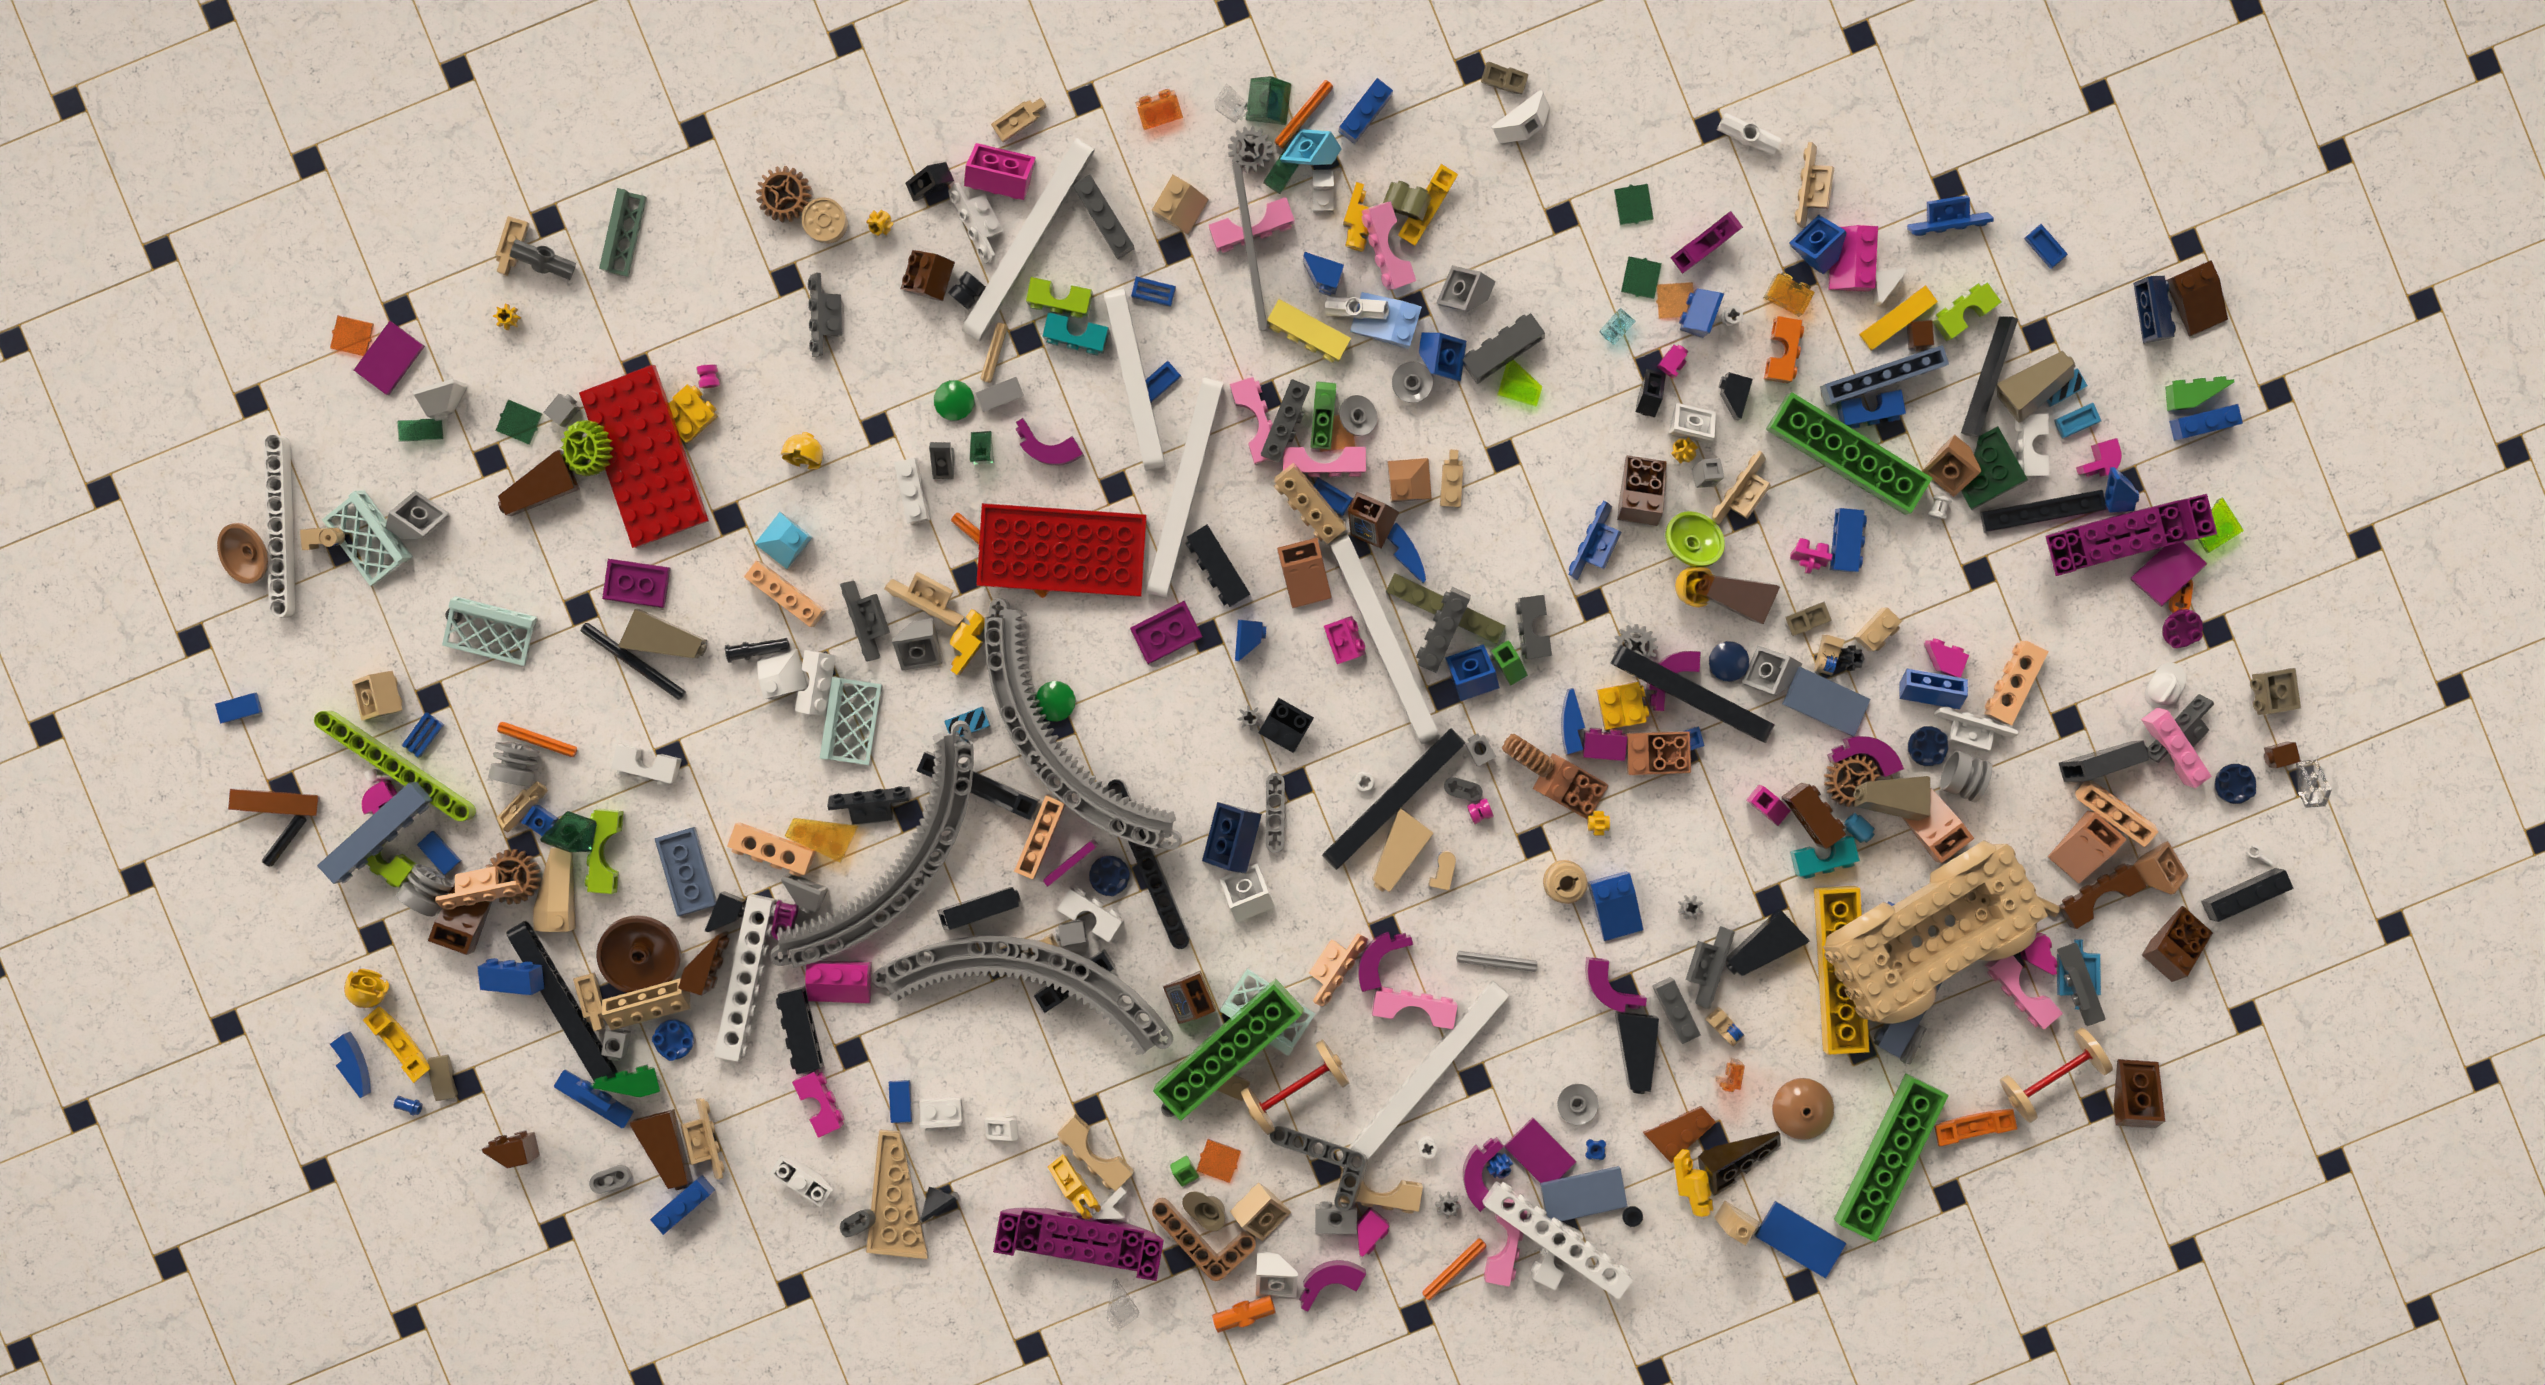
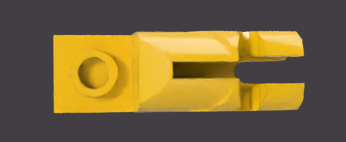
[1343,182,1369,252]
[950,609,985,675]
[1674,1149,1714,1217]
[1048,1154,1101,1219]

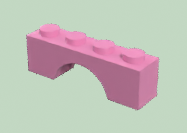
[1209,197,1295,253]
[1362,201,1416,290]
[1230,377,1273,464]
[1283,447,1366,477]
[2141,708,2212,788]
[1985,956,2063,1029]
[1372,986,1458,1029]
[1484,1199,1527,1287]

